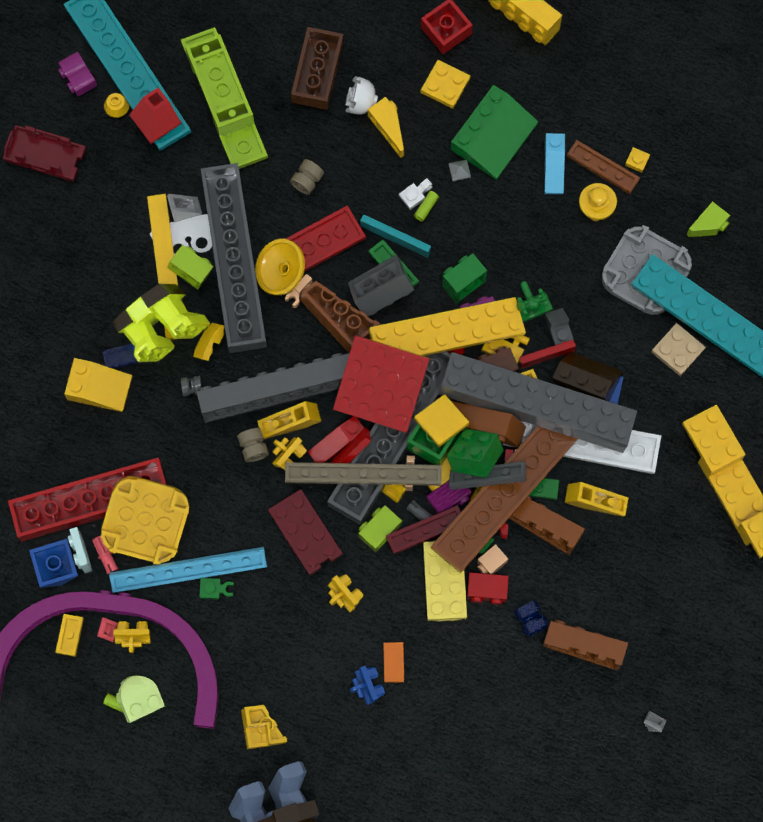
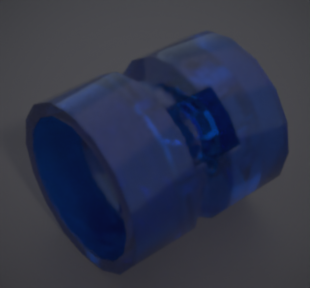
[514,600,549,637]

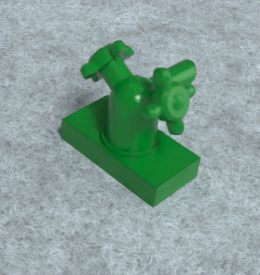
[517,281,553,323]

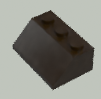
[552,352,623,402]

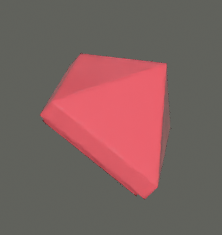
[97,618,118,642]

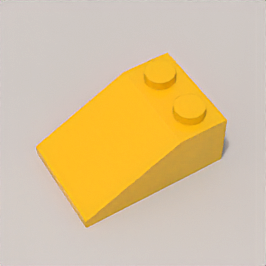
[65,358,132,412]

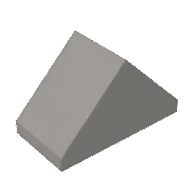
[167,194,202,222]

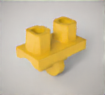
[272,437,307,470]
[328,574,363,612]
[113,621,151,653]

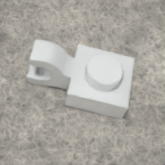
[399,178,432,210]

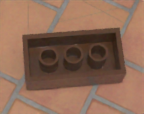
[291,27,344,110]

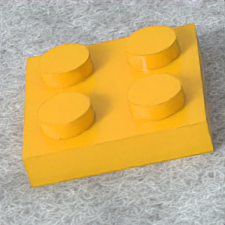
[421,60,471,109]

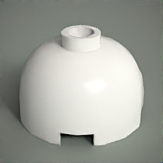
[345,76,378,115]

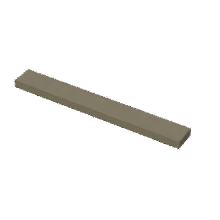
[285,462,442,486]

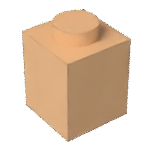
[477,544,508,575]

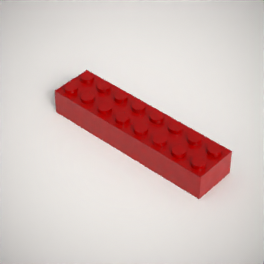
[8,457,167,542]

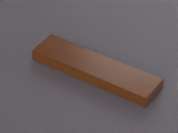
[566,140,640,194]

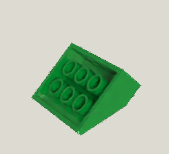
[451,85,538,180]

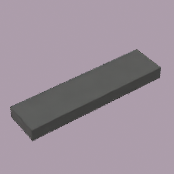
[449,461,527,490]

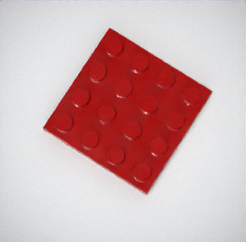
[333,335,430,433]

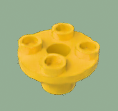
[579,183,617,221]

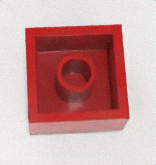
[421,0,473,54]

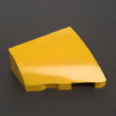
[241,705,287,749]

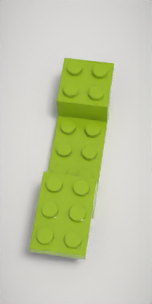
[181,27,268,169]

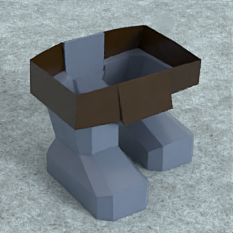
[228,761,319,822]

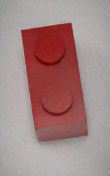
[467,573,509,605]

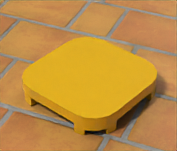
[101,476,189,565]

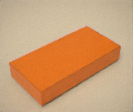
[384,642,404,683]

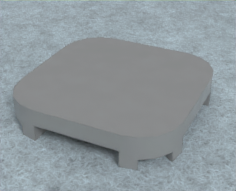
[602,225,692,315]

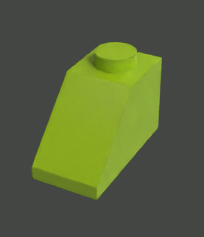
[687,201,730,237]

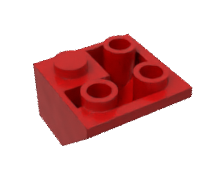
[130,88,181,144]

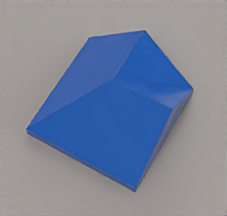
[29,539,78,588]

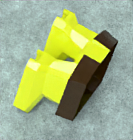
[112,284,210,362]

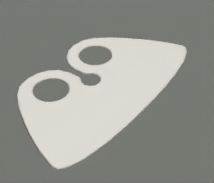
[150,214,212,255]

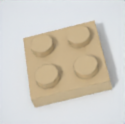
[651,323,706,376]

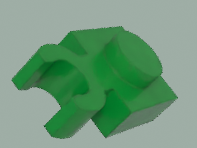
[200,578,234,599]

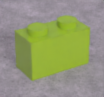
[167,245,214,289]
[358,506,402,552]

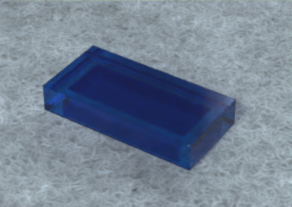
[102,344,141,369]

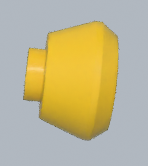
[104,93,129,118]

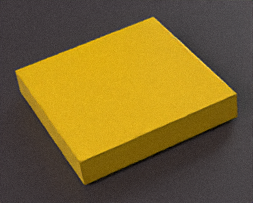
[414,394,469,447]

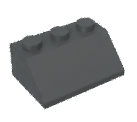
[348,254,414,317]

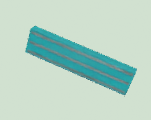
[360,215,431,258]

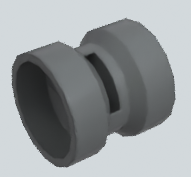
[181,376,202,396]

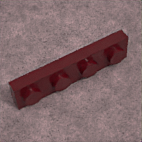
[386,506,461,554]

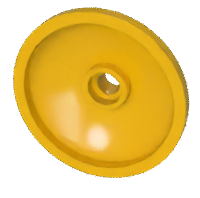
[255,239,305,295]

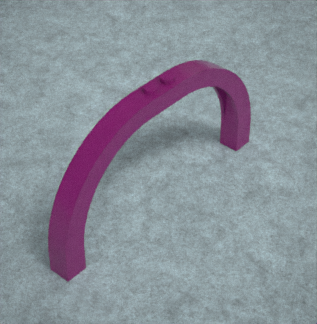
[0,590,219,729]

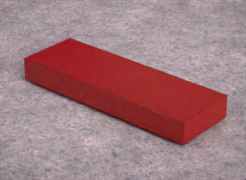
[519,340,576,369]
[330,428,371,464]

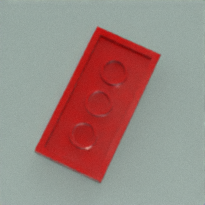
[286,206,366,272]

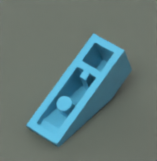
[545,133,565,194]

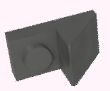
[544,308,573,346]

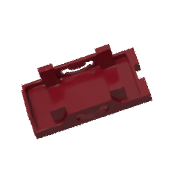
[3,125,86,182]
[268,489,343,575]

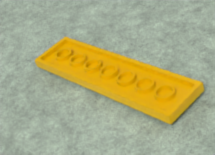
[369,297,526,356]

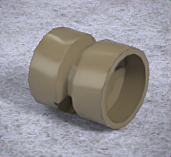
[290,159,324,195]
[237,428,269,462]

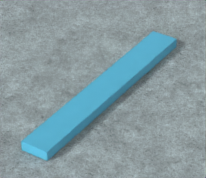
[109,547,267,593]

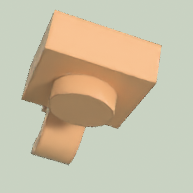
[285,274,313,308]

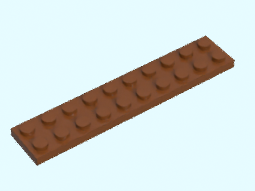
[431,426,578,574]

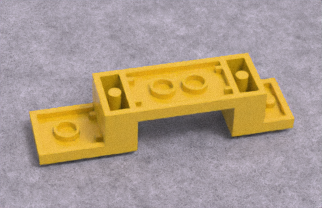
[682,405,763,558]

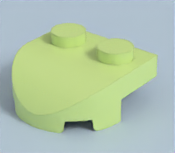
[116,675,165,723]

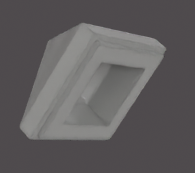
[449,160,471,181]
[644,711,666,732]

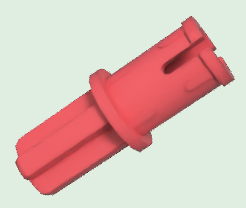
[92,536,118,575]

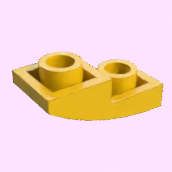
[193,323,225,361]

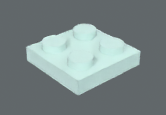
[68,527,93,573]

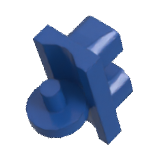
[350,666,385,705]

